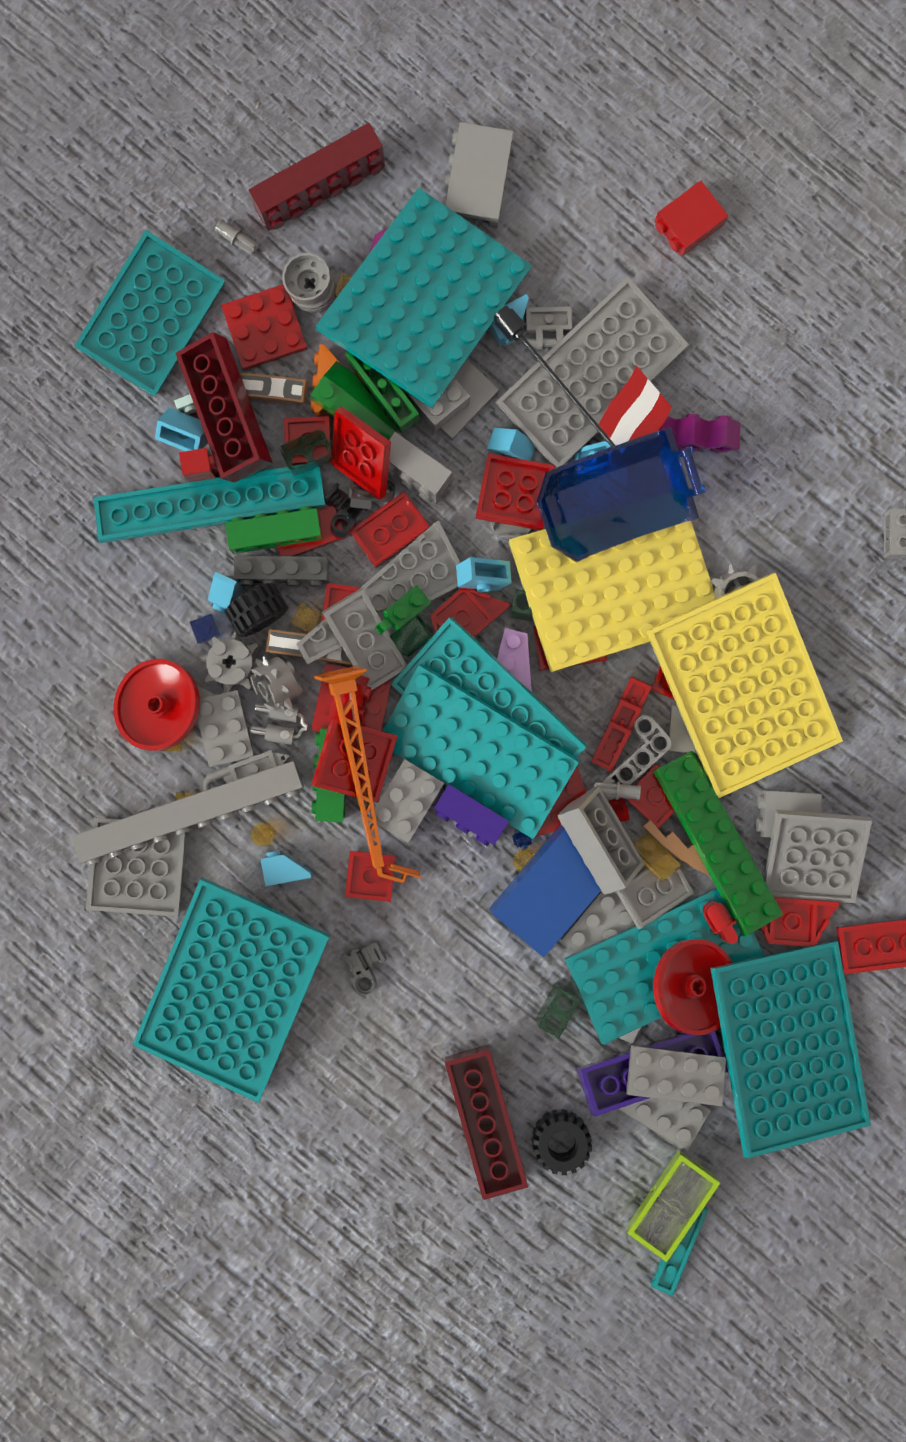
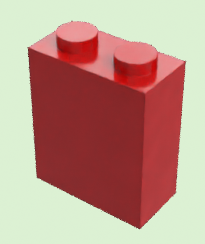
[654,180,728,257]

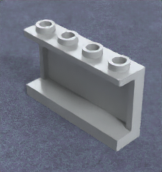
[442,122,513,228]

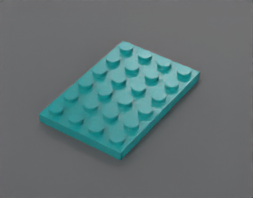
[74,230,226,398]

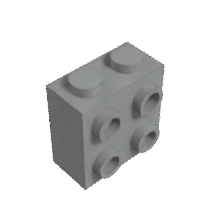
[884,509,906,558]

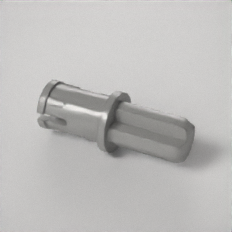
[215,219,258,255]
[594,782,641,800]

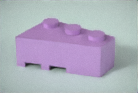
[497,628,532,692]

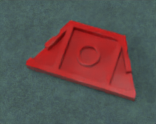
[430,588,510,638]
[761,897,839,946]

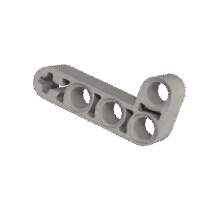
[600,716,671,800]

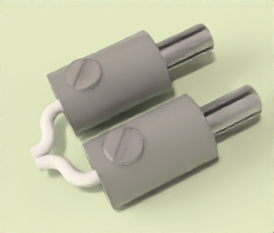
[250,703,308,745]

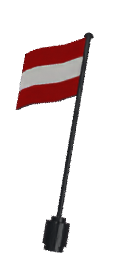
[494,306,672,473]

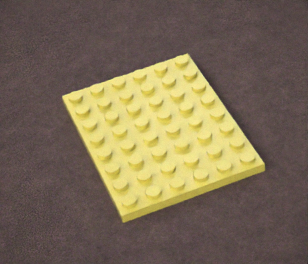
[508,490,715,672]
[646,573,843,798]

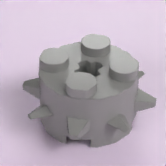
[711,563,760,600]
[200,632,258,693]
[250,656,303,711]

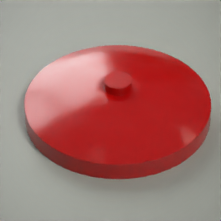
[113,659,200,751]
[653,939,732,1035]

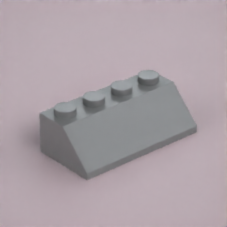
[557,786,645,895]

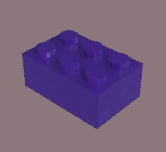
[434,784,509,846]

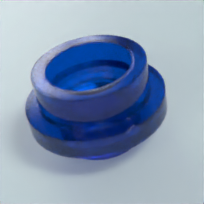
[512,829,532,850]

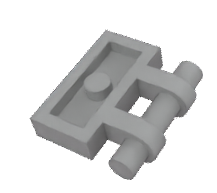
[526,307,572,350]

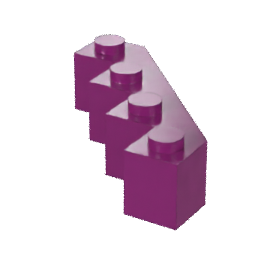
[646,414,741,453]

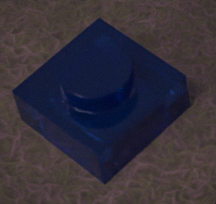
[190,614,220,644]

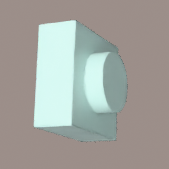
[174,394,197,415]

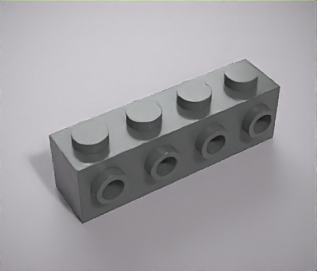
[234,556,329,587]

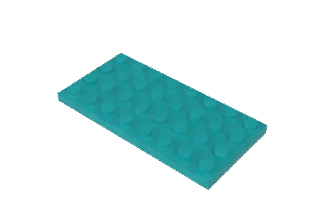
[391,616,588,758]
[383,664,581,839]
[564,888,764,1045]

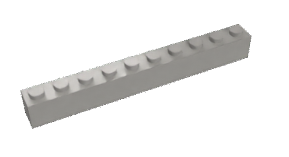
[71,761,305,866]

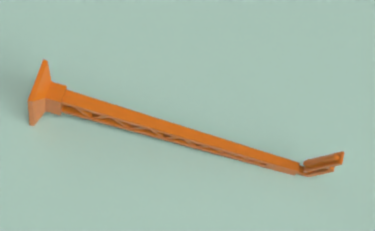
[314,666,422,883]

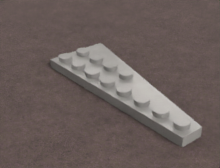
[296,521,461,665]

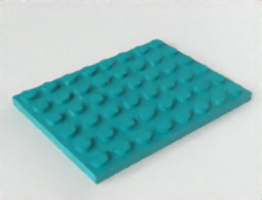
[316,187,532,409]
[133,877,331,1103]
[710,941,871,1159]

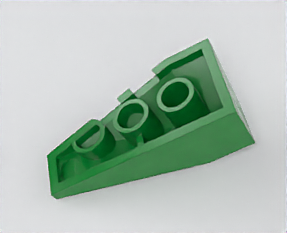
[310,361,399,440]

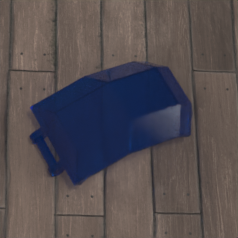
[537,427,706,562]

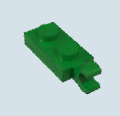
[375,585,431,635]

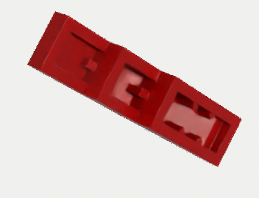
[591,676,652,772]

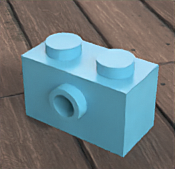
[155,407,208,451]
[456,557,512,592]

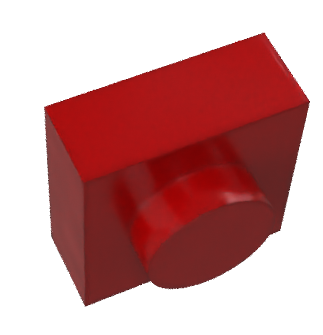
[608,798,630,822]

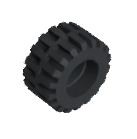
[224,583,289,637]
[532,1109,592,1176]

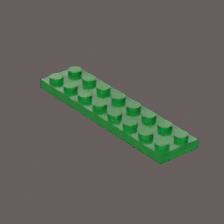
[653,751,783,937]

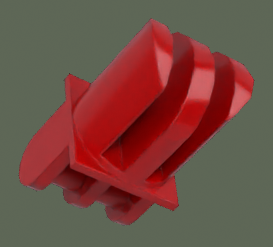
[702,901,738,944]

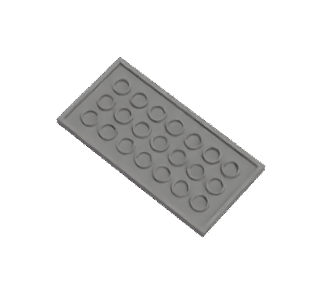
[496,277,689,470]

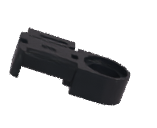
[325,483,368,537]

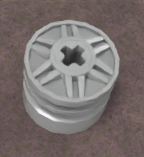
[282,253,336,313]

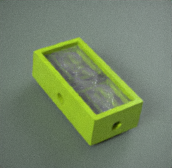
[626,1149,720,1262]

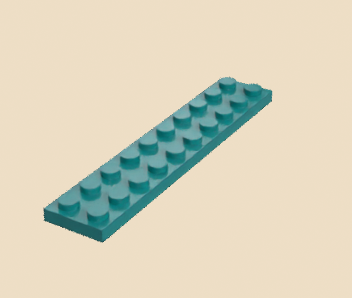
[93,462,326,543]

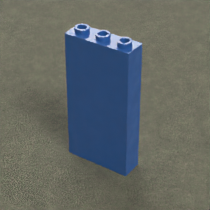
[489,825,601,957]

